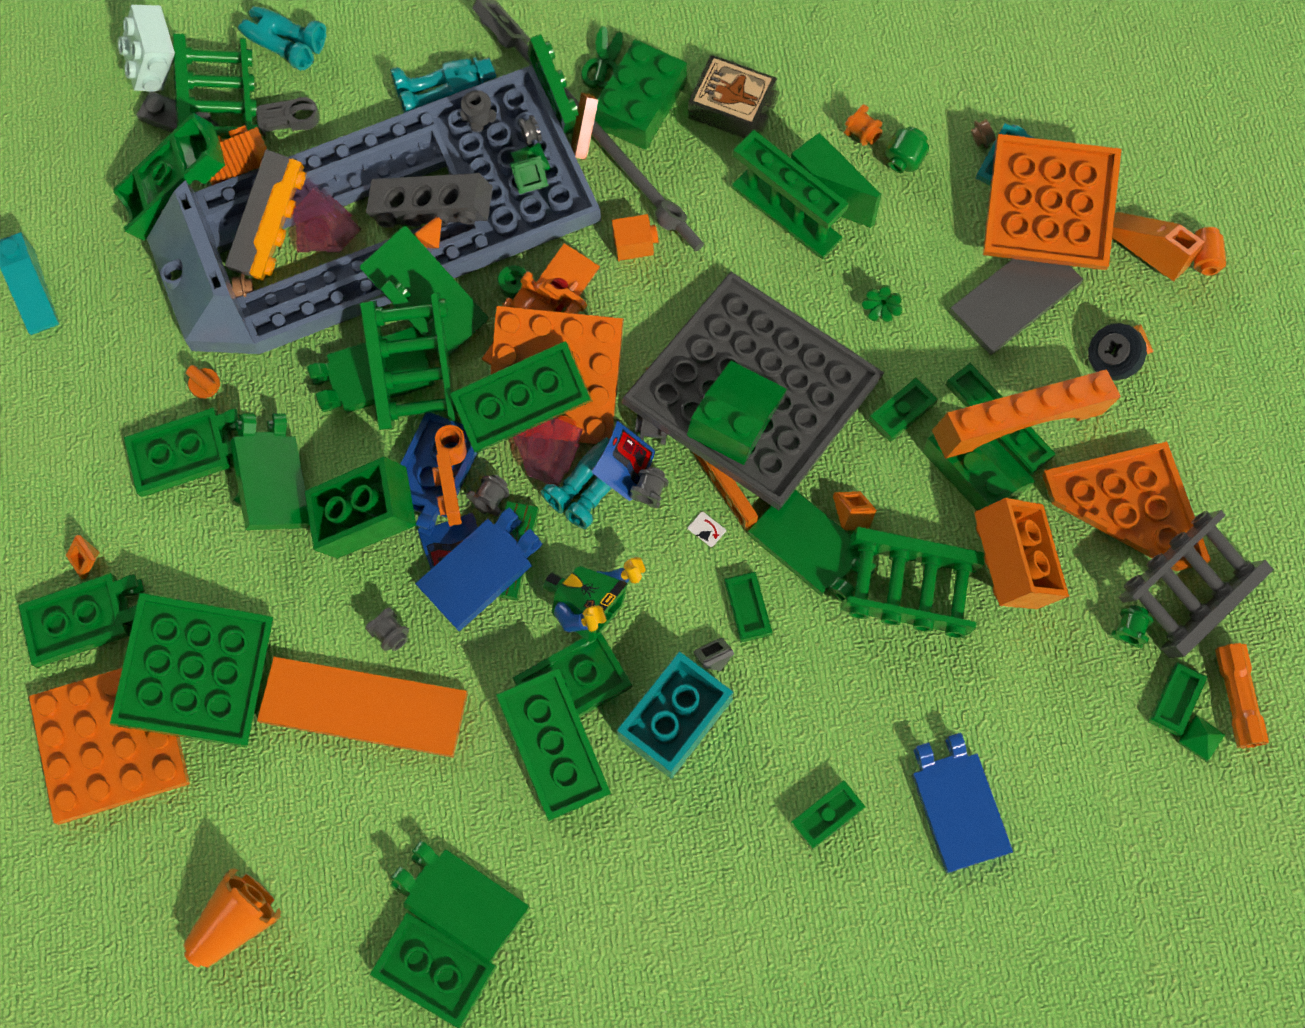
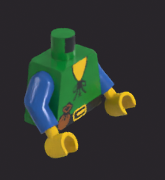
[543,557,646,643]

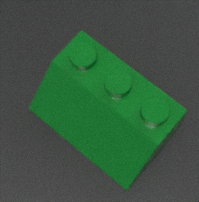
[923,434,1035,511]

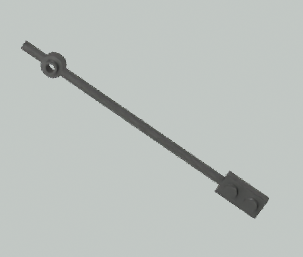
[472,0,704,251]

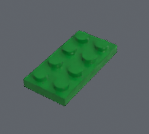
[450,341,593,453]
[496,668,611,821]

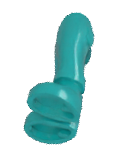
[238,6,326,71]
[541,437,612,529]

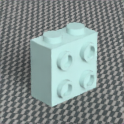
[118,5,175,92]

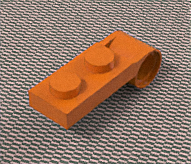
[432,425,467,526]

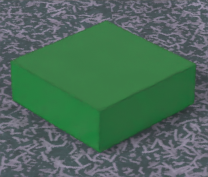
[510,155,549,194]

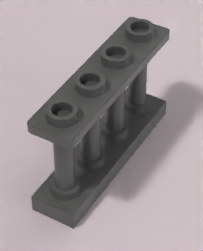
[1118,510,1274,658]

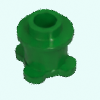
[1111,605,1153,648]

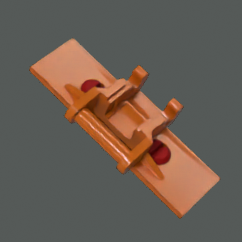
[482,243,600,366]

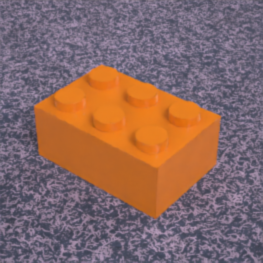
[974,498,1069,609]

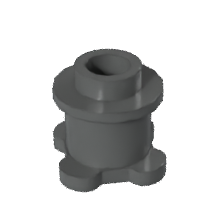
[460,90,497,132]
[635,414,667,445]
[630,467,669,508]
[466,475,510,517]
[365,607,409,651]

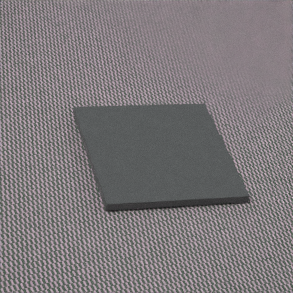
[622,272,884,511]

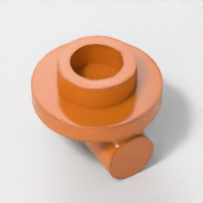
[186,365,220,399]

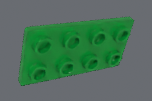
[360,226,489,356]

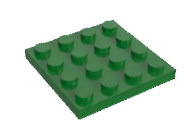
[110,593,274,748]

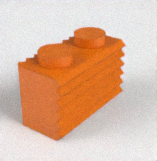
[209,125,267,185]

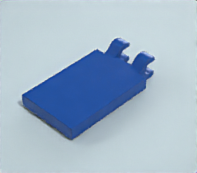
[401,413,477,536]
[415,507,543,632]
[912,733,1013,874]

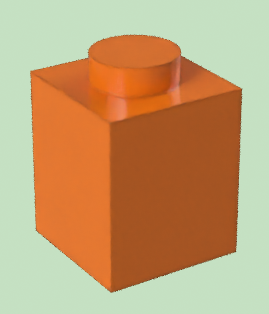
[612,214,658,261]

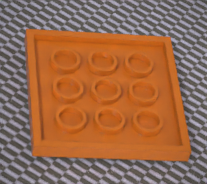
[983,134,1122,270]
[491,306,624,444]
[29,668,190,825]

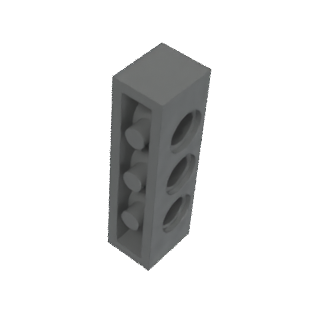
[366,173,493,228]

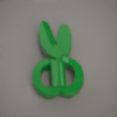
[581,26,623,90]

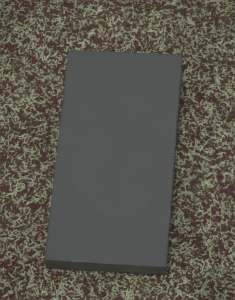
[949,259,1083,355]

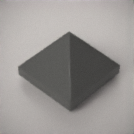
[693,638,734,671]

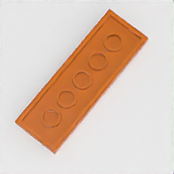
[257,657,468,758]

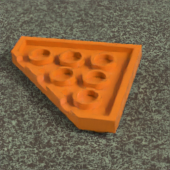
[1042,441,1211,571]

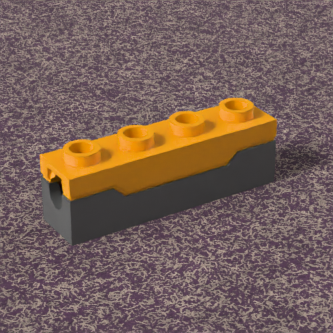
[225,149,307,282]

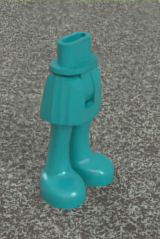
[390,57,496,113]

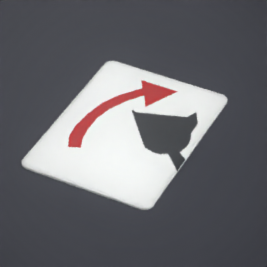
[688,512,726,547]

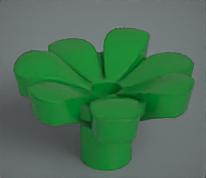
[862,285,903,322]

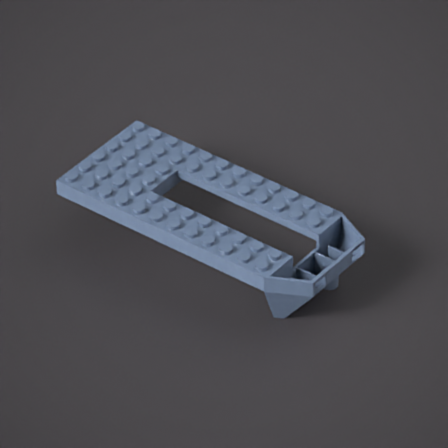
[147,65,601,354]

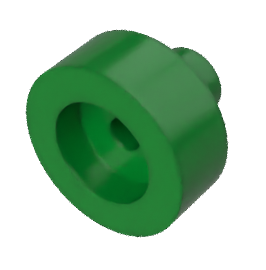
[498,265,526,299]

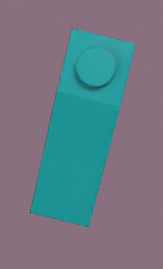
[0,232,60,335]

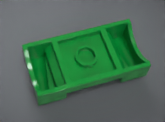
[113,113,225,241]

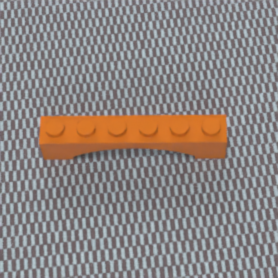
[932,369,1121,459]

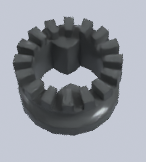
[518,114,542,146]

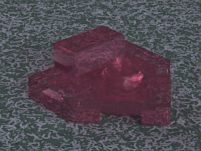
[293,186,361,252]
[513,418,583,487]

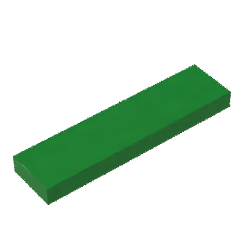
[945,362,1056,476]

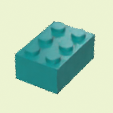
[617,651,733,779]

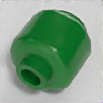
[884,126,929,173]

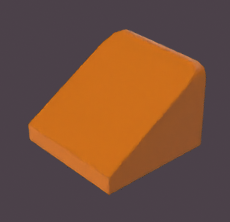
[833,491,877,531]

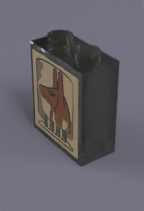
[688,55,780,139]

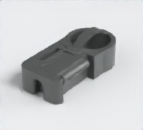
[256,97,320,136]

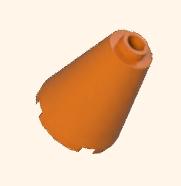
[183,869,281,967]

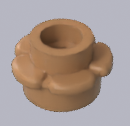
[971,119,996,148]
[232,273,254,297]

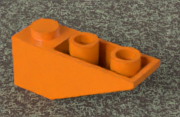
[1112,212,1205,282]

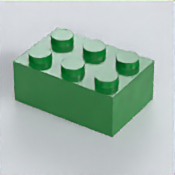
[594,39,687,150]
[305,456,416,559]

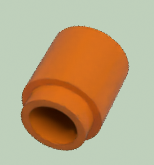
[1193,227,1226,276]

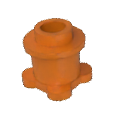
[844,104,883,146]

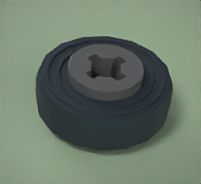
[1088,323,1147,380]

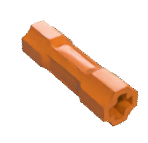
[1215,643,1269,749]

